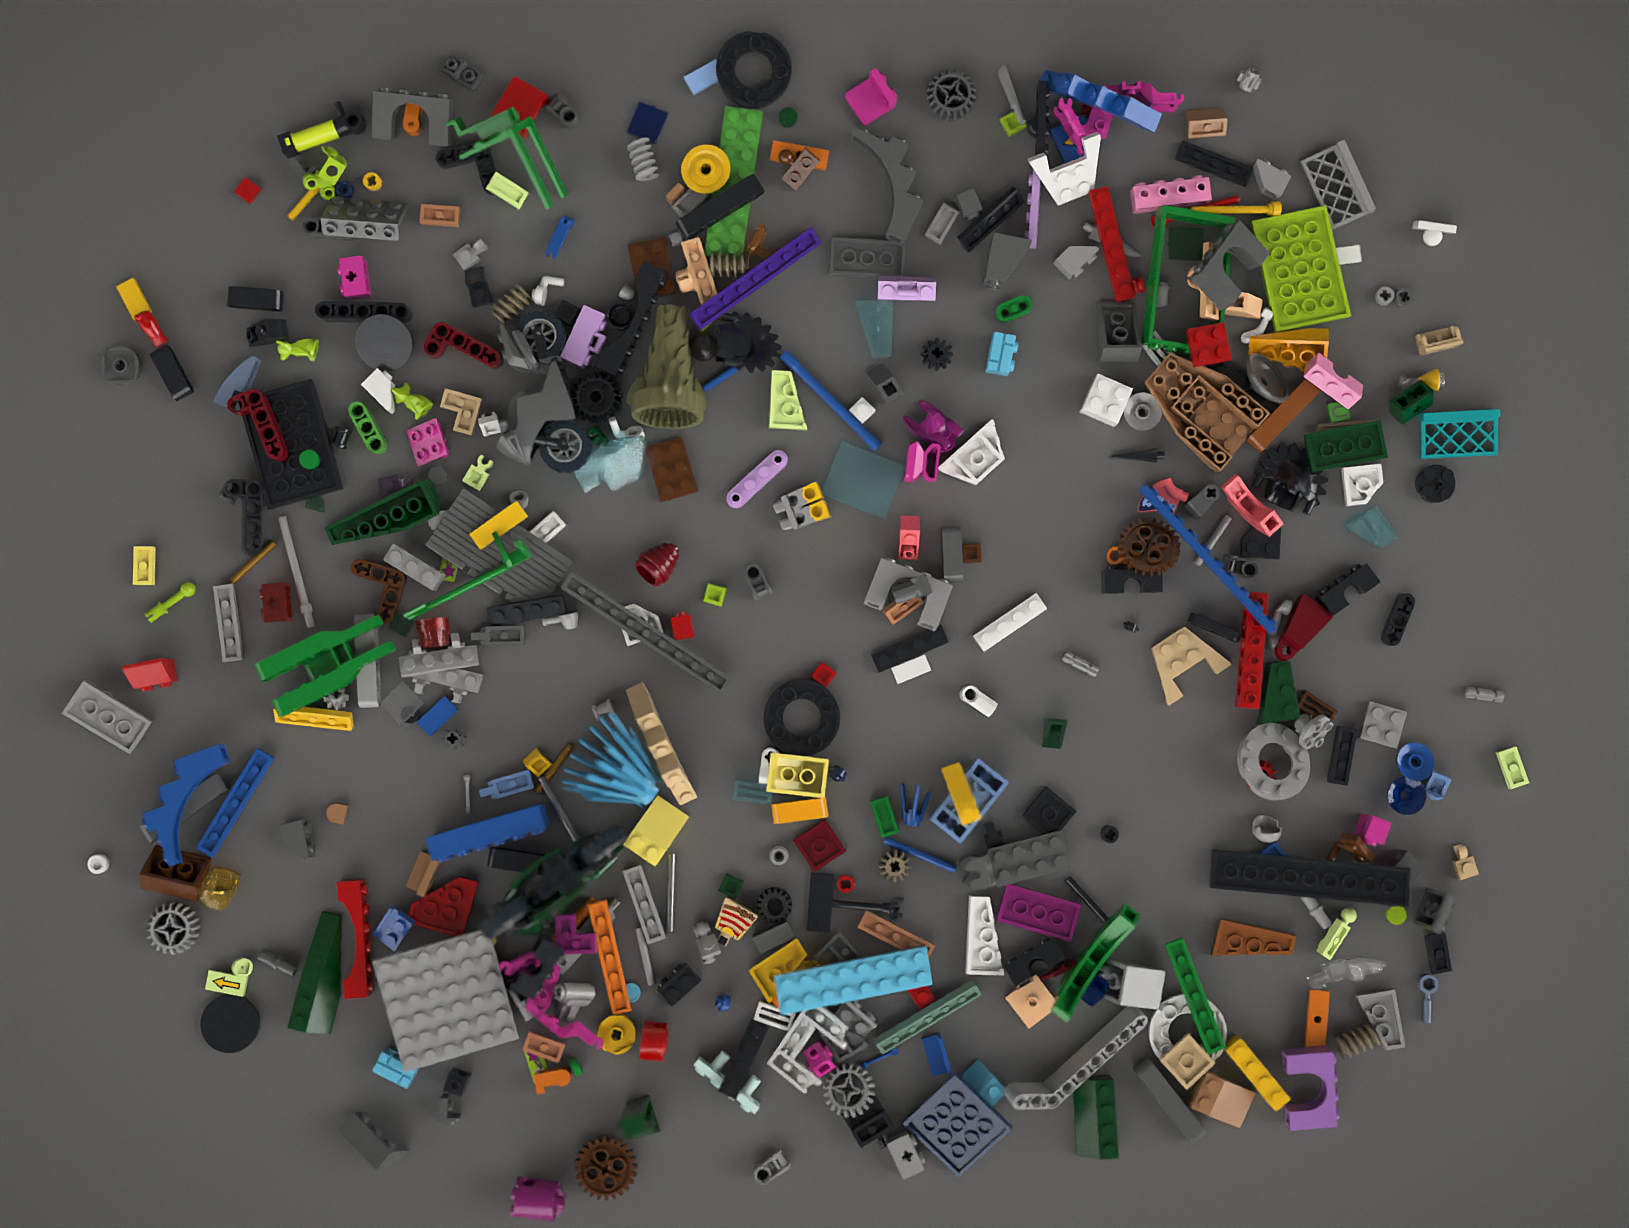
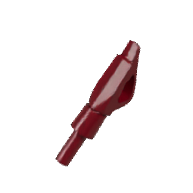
[1039,958,1077,981]

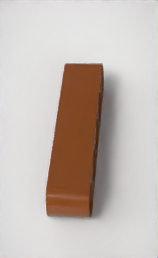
[1246,378,1321,453]

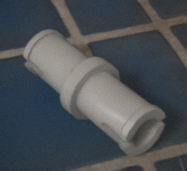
[1299,897,1333,930]

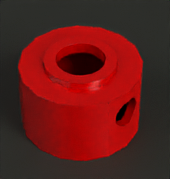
[640,1021,669,1062]

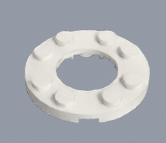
[1148,993,1227,1061]

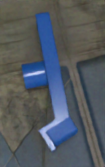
[545,216,575,259]

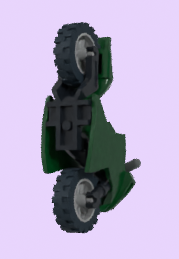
[479,825,628,940]

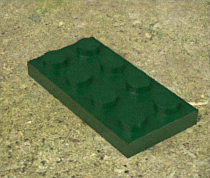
[1303,420,1388,473]

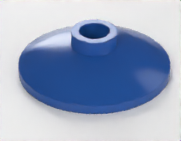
[1396,743,1435,781]

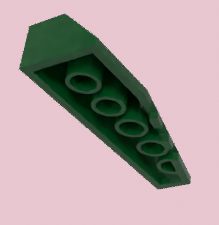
[324,479,439,545]
[287,911,342,1034]

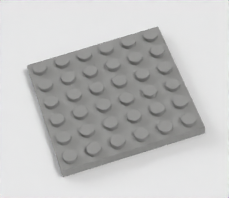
[373,929,519,1072]

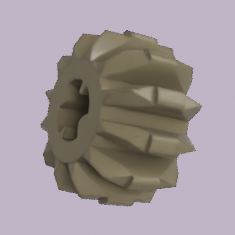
[878,849,911,883]

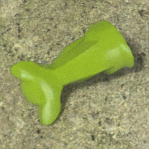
[276,338,319,361]
[392,382,433,420]

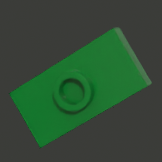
[869,795,900,838]

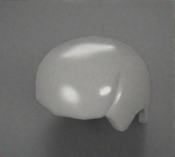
[1252,815,1282,843]

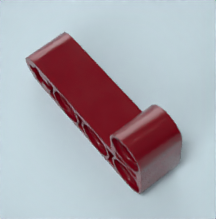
[423,322,503,369]
[227,389,289,462]

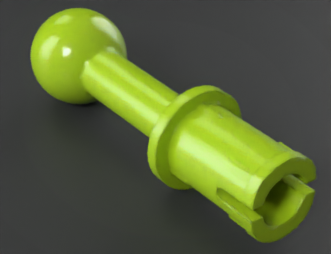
[144,582,196,623]

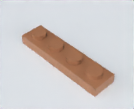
[858,910,935,958]

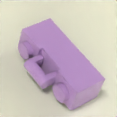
[877,276,936,301]
[560,305,608,369]

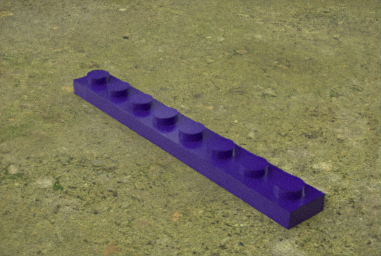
[689,227,821,330]

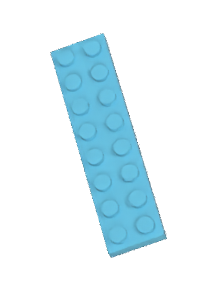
[774,945,933,1015]

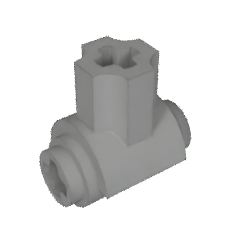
[554,983,595,1023]

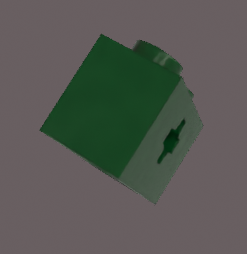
[1390,379,1434,425]

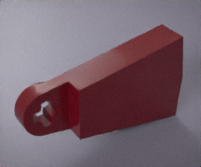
[1274,593,1333,661]

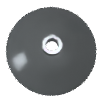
[1246,353,1289,403]

